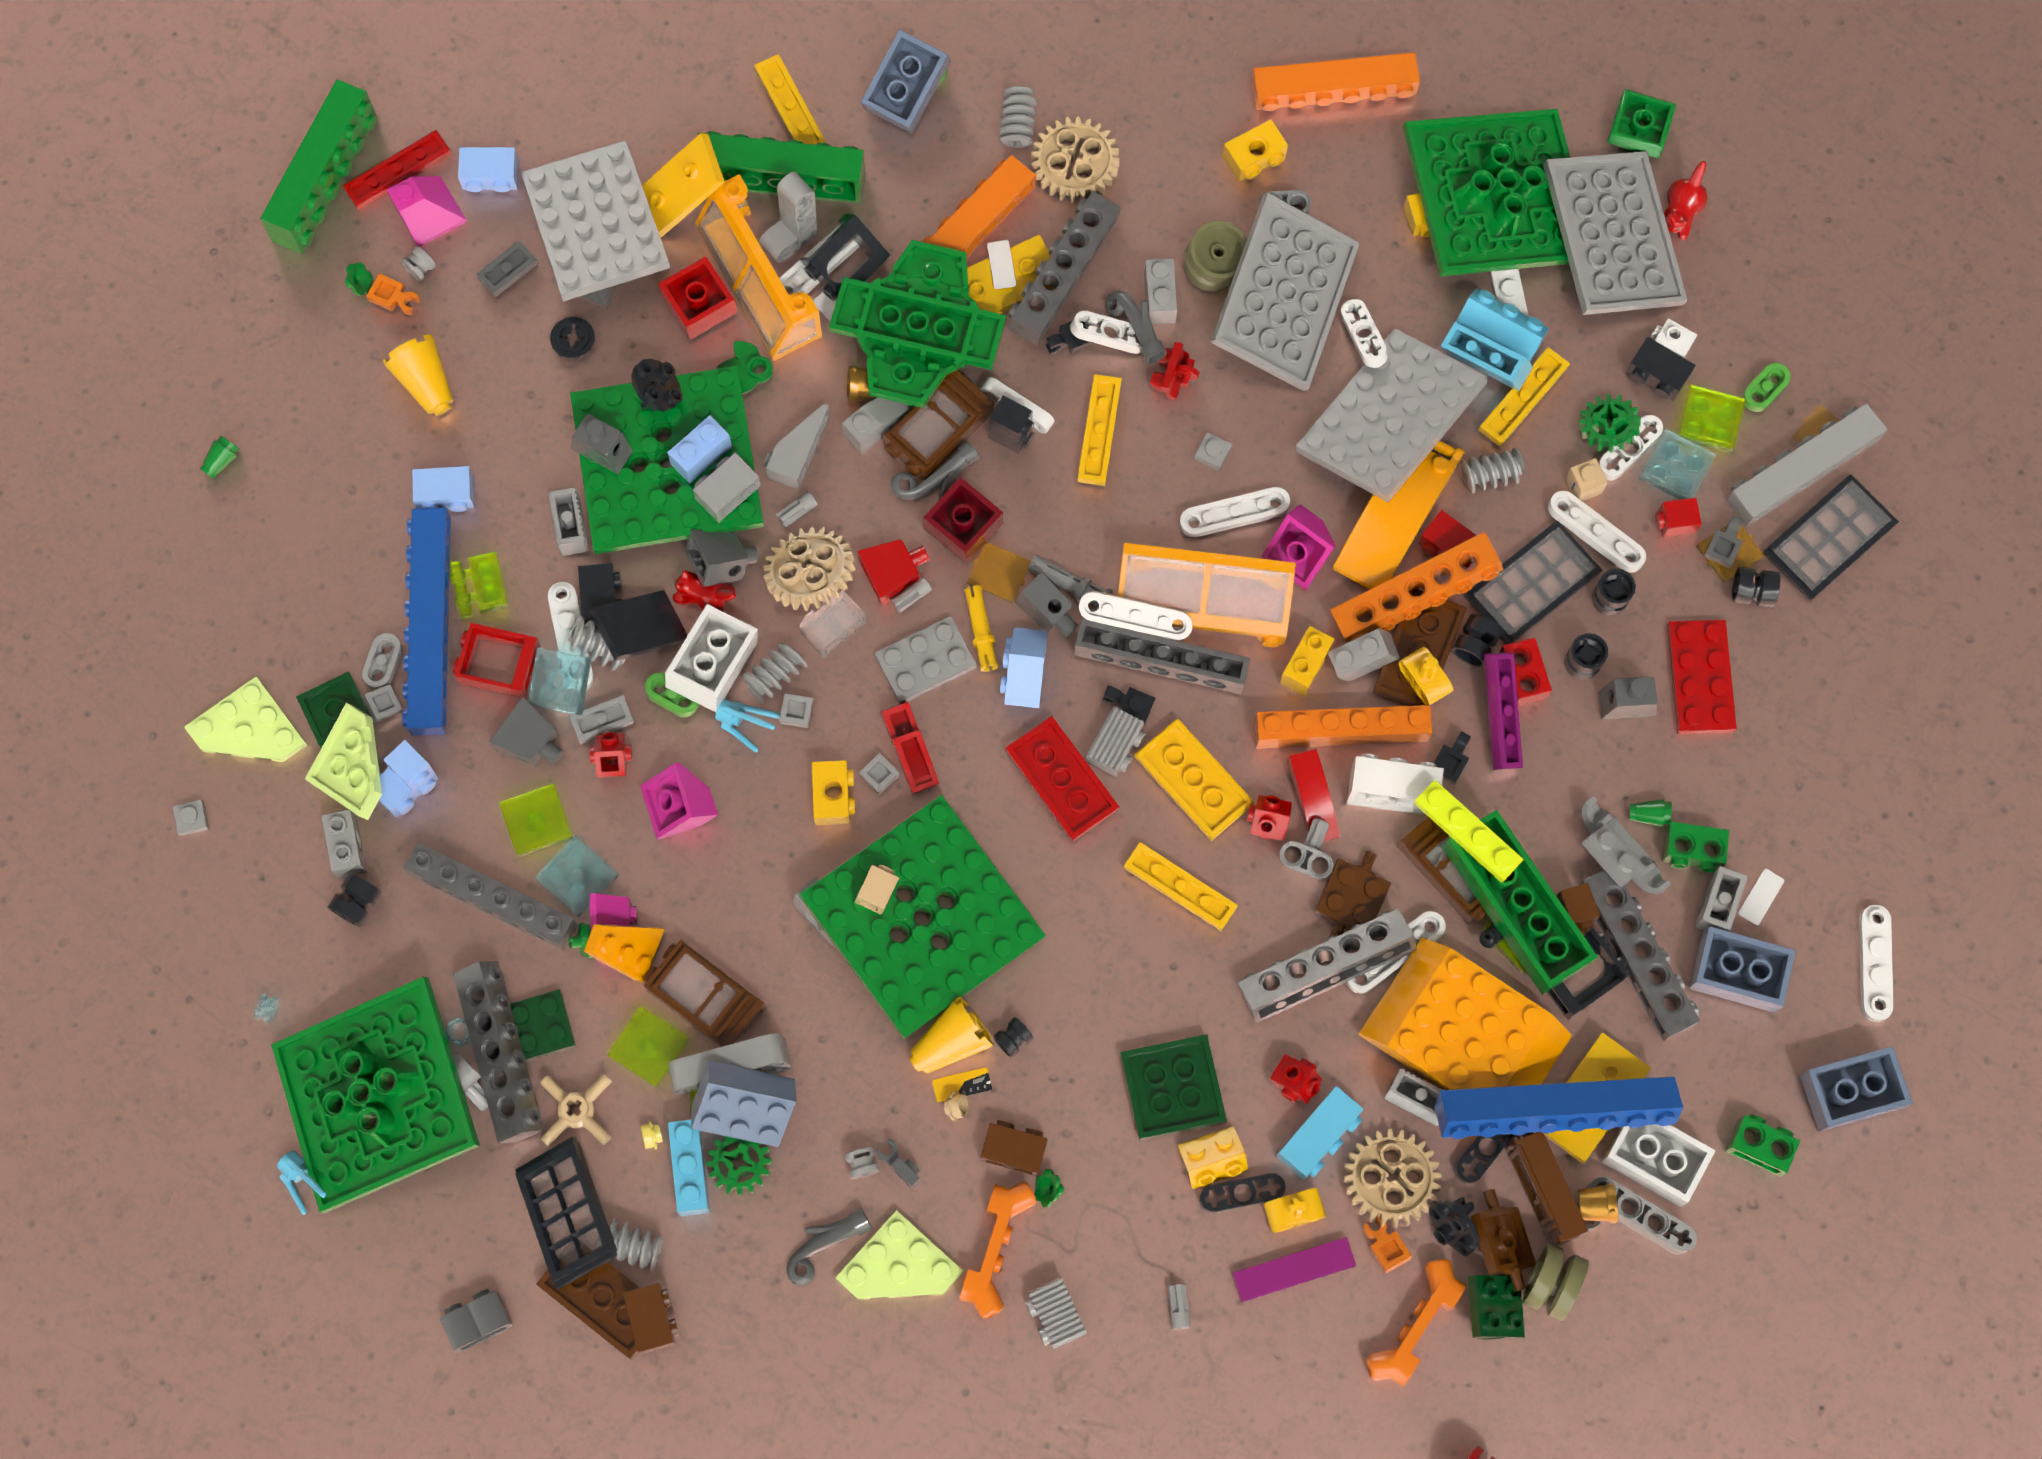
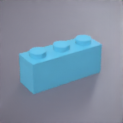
[1456,288,1549,362]
[1441,322,1533,391]
[1276,1086,1364,1181]
[668,1119,710,1217]

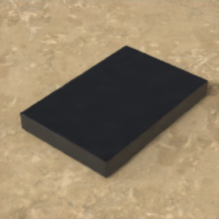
[590,590,688,661]

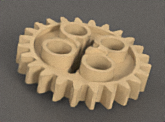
[1031,116,1120,203]
[763,527,856,611]
[1343,1129,1442,1228]

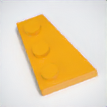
[584,924,665,983]

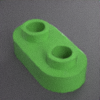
[1742,363,1791,412]
[645,673,699,717]

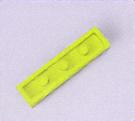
[1414,780,1524,883]

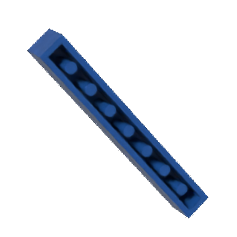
[402,508,451,736]
[1435,1077,1683,1139]

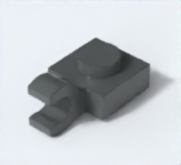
[1704,515,1744,569]
[876,1138,921,1190]

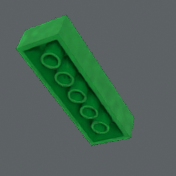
[260,79,377,254]
[698,131,866,204]
[1443,809,1598,995]

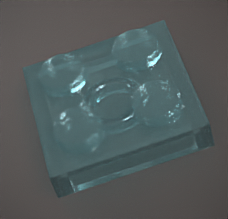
[1639,429,1716,500]
[528,648,592,715]
[535,835,619,918]

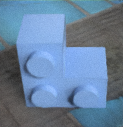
[1000,627,1048,708]
[379,740,438,818]

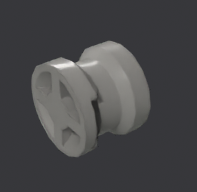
[401,246,436,281]
[845,1147,879,1179]

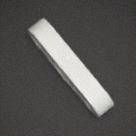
[1341,299,1388,368]
[1070,311,1142,354]
[980,377,1055,434]
[1599,415,1663,481]

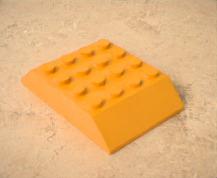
[1358,937,1572,1090]

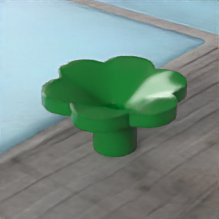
[345,262,373,296]
[568,922,592,959]
[1035,1169,1064,1208]

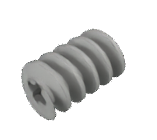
[999,86,1037,148]
[1461,448,1524,493]
[568,616,626,672]
[743,642,807,704]
[595,1218,663,1272]

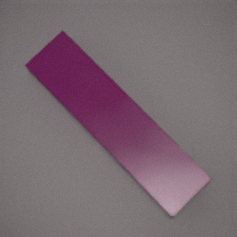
[1232,1237,1356,1303]

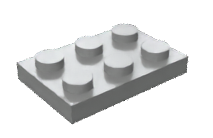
[874,616,977,704]

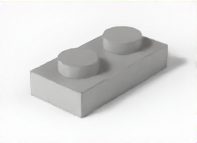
[569,695,635,744]

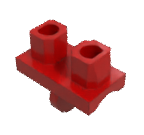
[1150,342,1200,400]

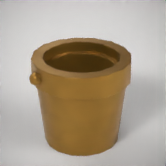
[847,366,877,402]
[1578,1183,1618,1223]

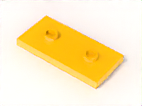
[642,133,725,238]
[967,234,1054,314]
[1134,718,1255,841]
[1544,1032,1651,1164]

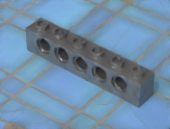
[1008,191,1121,346]
[1074,619,1250,695]
[403,842,578,951]
[1580,870,1700,1042]
[1238,908,1417,1024]
[453,961,544,1143]

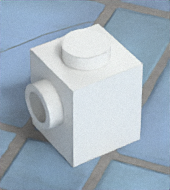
[1650,318,1697,358]

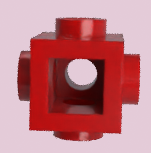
[590,732,632,777]
[1247,795,1292,841]
[1269,1054,1322,1104]

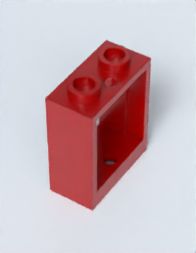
[452,622,541,699]

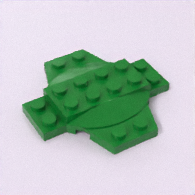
[829,240,1006,409]

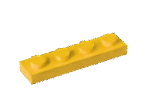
[754,54,827,145]
[1478,347,1570,447]
[1077,374,1122,486]
[1124,842,1238,931]

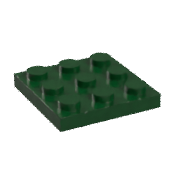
[1120,1034,1227,1141]

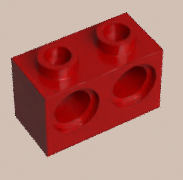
[1499,638,1552,706]

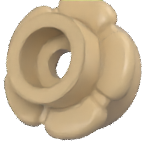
[944,1092,969,1121]

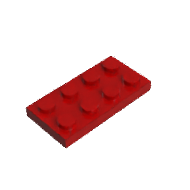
[1667,620,1737,734]
[1005,716,1120,842]

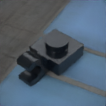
[1045,321,1095,355]
[1102,685,1156,725]
[1434,731,1471,785]

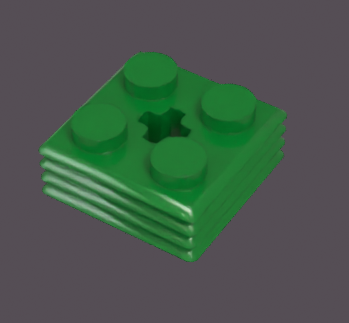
[1607,89,1676,158]

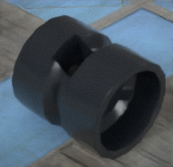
[1732,566,1780,608]
[1591,568,1636,616]
[1452,614,1503,668]
[1564,633,1608,680]
[327,872,382,927]

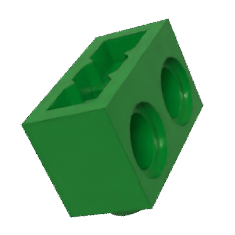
[1662,822,1729,873]
[1725,1114,1801,1177]

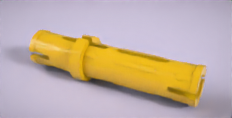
[964,585,999,672]

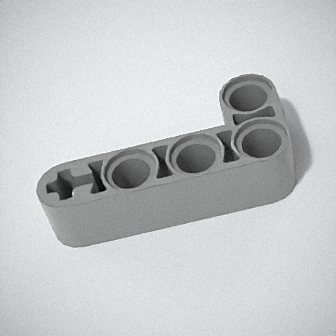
[759,172,817,263]
[668,1033,792,1094]
[1577,1177,1697,1254]

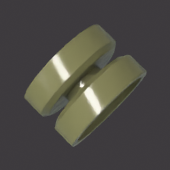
[1183,221,1247,292]
[1522,1242,1589,1322]

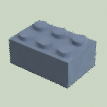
[861,29,950,134]
[1689,926,1796,1013]
[1799,1046,1913,1132]
[691,1060,796,1147]

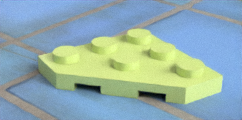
[185,677,307,762]
[305,703,382,820]
[836,1210,963,1299]

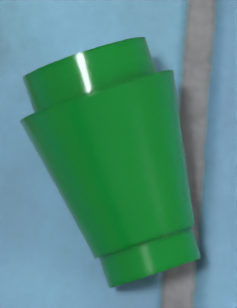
[200,436,239,479]
[1630,799,1672,827]

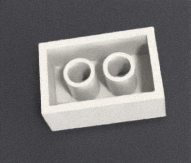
[665,604,758,712]
[1346,754,1444,815]
[1601,1125,1715,1207]

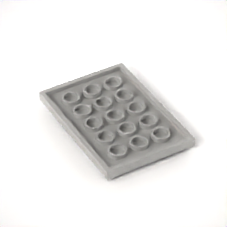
[521,140,670,301]
[1543,151,1688,315]
[1210,193,1360,391]
[1296,328,1487,502]

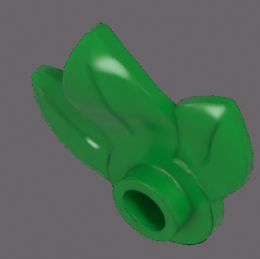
[717,341,773,394]

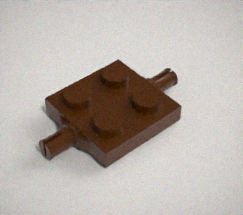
[1314,851,1391,937]
[1470,1189,1536,1292]

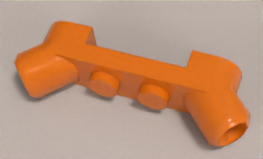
[959,1181,1037,1319]
[1366,1259,1467,1387]

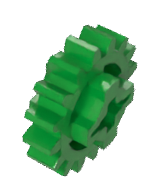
[1579,394,1641,453]
[706,1136,772,1197]

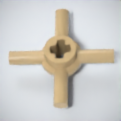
[539,1074,612,1146]

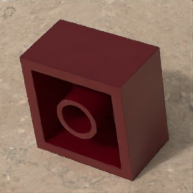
[923,477,1004,564]

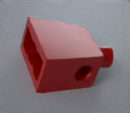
[857,539,930,606]

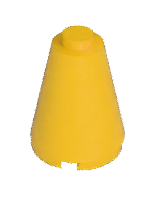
[383,334,453,416]
[909,996,994,1074]

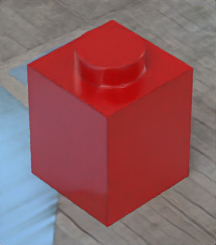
[1655,498,1702,538]

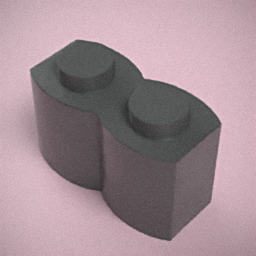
[439,1289,513,1354]

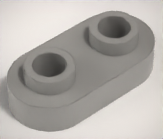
[362,633,402,690]

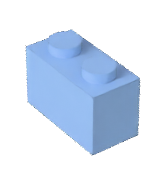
[458,147,519,192]
[667,416,732,483]
[412,466,474,512]

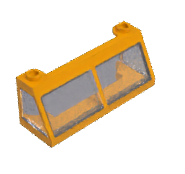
[695,174,822,362]
[1118,543,1296,648]

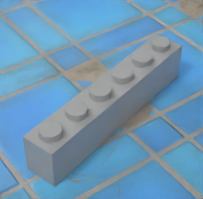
[1726,403,1888,527]

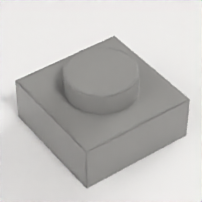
[1194,432,1232,471]
[362,684,403,723]
[779,694,813,728]
[859,753,900,795]
[173,800,209,836]

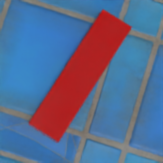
[342,130,452,210]

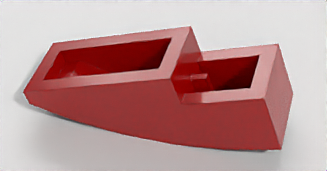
[880,701,940,794]
[1287,748,1340,842]

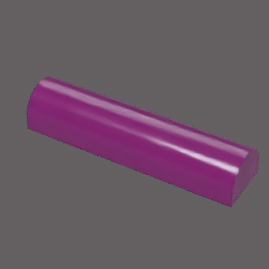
[1484,653,1523,770]

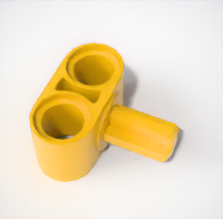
[1398,646,1453,705]
[1263,1187,1327,1233]

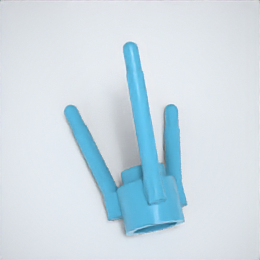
[715,699,781,752]
[277,1151,326,1215]

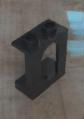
[800,214,891,301]
[1547,928,1629,1020]

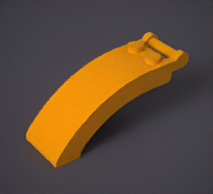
[1332,440,1466,589]

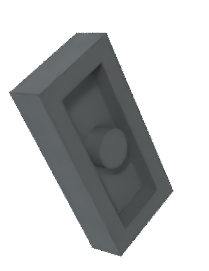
[476,241,538,298]

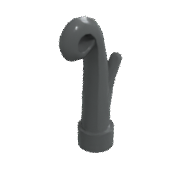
[1105,290,1167,364]
[891,440,980,500]
[787,1208,872,1286]

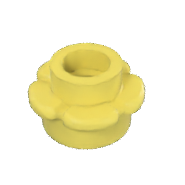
[640,1120,663,1150]

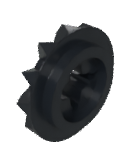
[550,317,595,360]

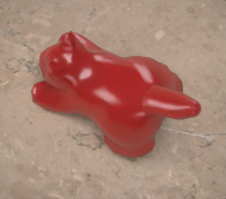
[1664,161,1708,240]
[672,570,736,612]

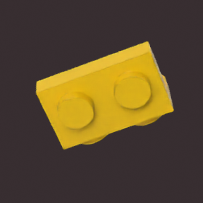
[1177,1126,1248,1189]

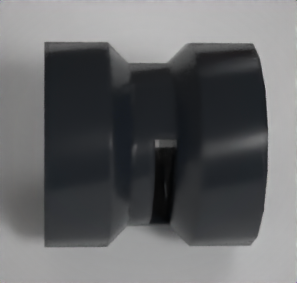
[993,1017,1034,1058]

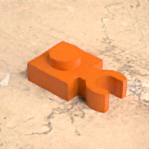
[366,273,421,315]
[1363,1217,1412,1274]

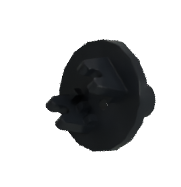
[631,358,683,412]
[1429,1197,1479,1256]

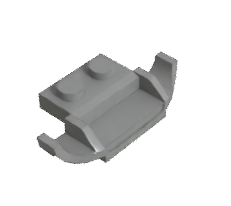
[1581,796,1672,894]

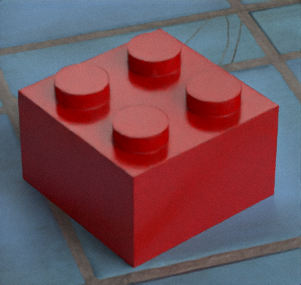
[658,256,737,340]

